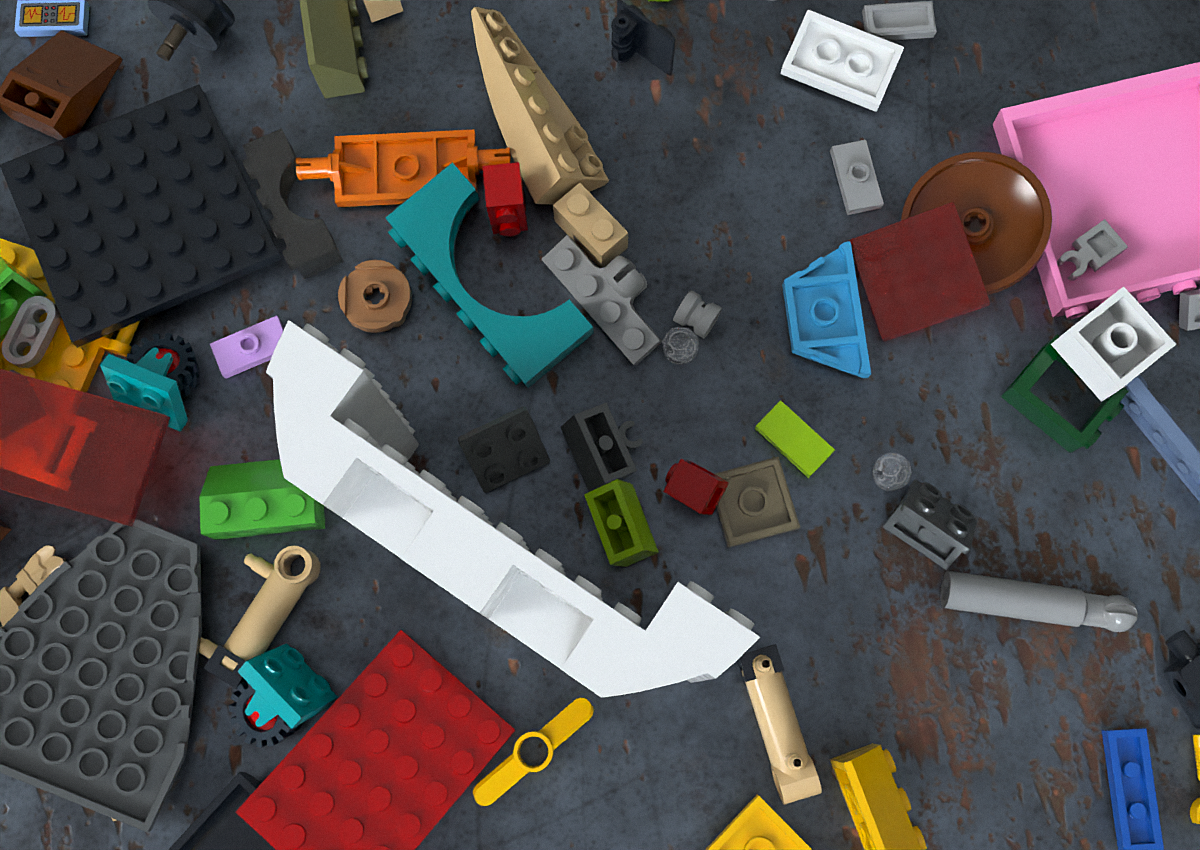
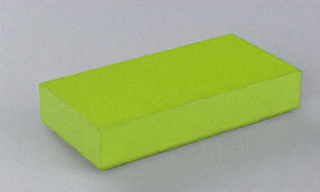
[754,400,835,478]

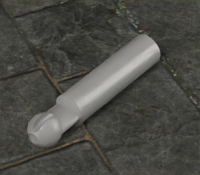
[940,571,1138,632]

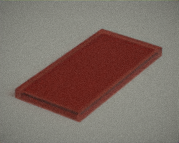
[0,369,170,527]

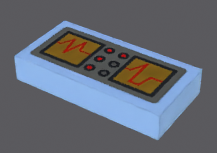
[15,0,90,37]

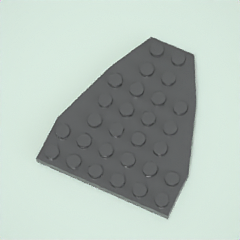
[0,514,202,833]

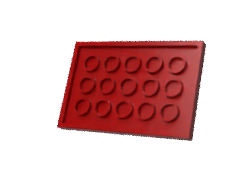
[236,630,515,850]

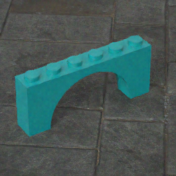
[386,162,594,388]

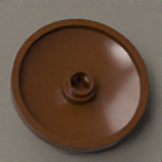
[901,152,1052,296]

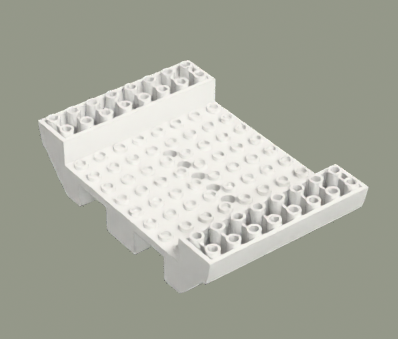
[266,320,760,698]

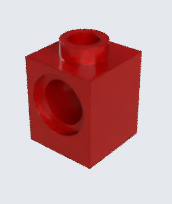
[663,459,729,515]

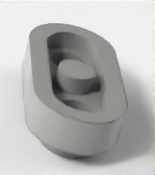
[2,296,61,368]

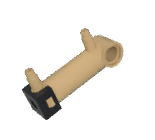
[199,546,320,689]
[737,644,822,805]

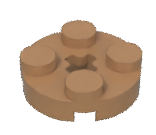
[338,260,412,333]

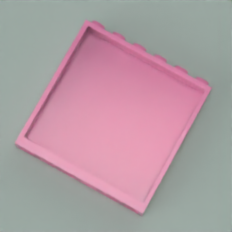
[993,62,1200,320]

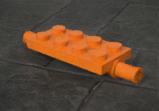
[296,129,511,207]

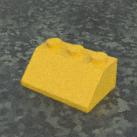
[830,743,927,850]

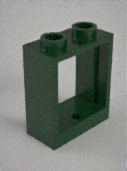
[1000,334,1129,453]

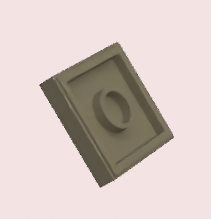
[715,457,800,548]

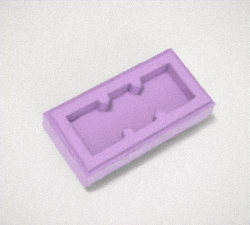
[210,316,284,379]

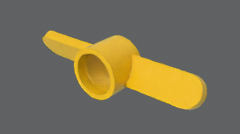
[473,698,594,806]

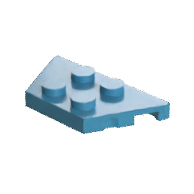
[782,241,871,378]

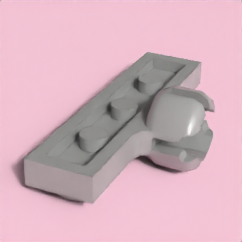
[541,235,663,366]

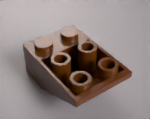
[0,30,123,140]

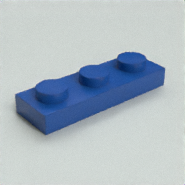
[1102,728,1164,850]

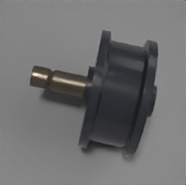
[148,0,235,61]

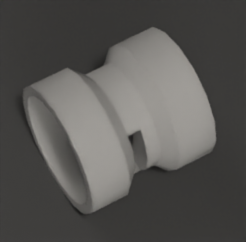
[673,290,723,339]

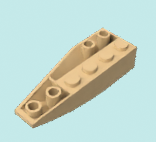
[471,7,609,205]

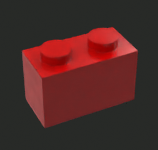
[483,162,528,236]

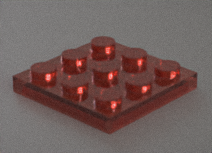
[848,202,990,342]

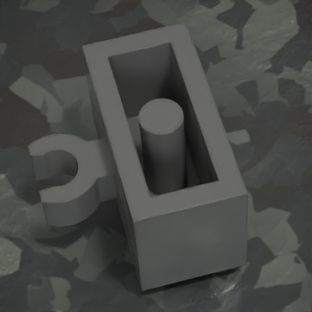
[560,403,643,492]

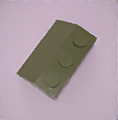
[299,0,369,99]

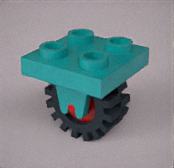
[100,333,199,432]
[229,643,338,748]

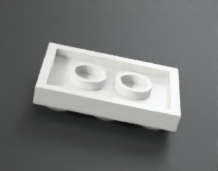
[780,10,904,112]

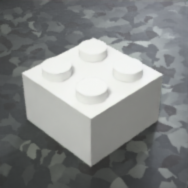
[1051,286,1176,402]

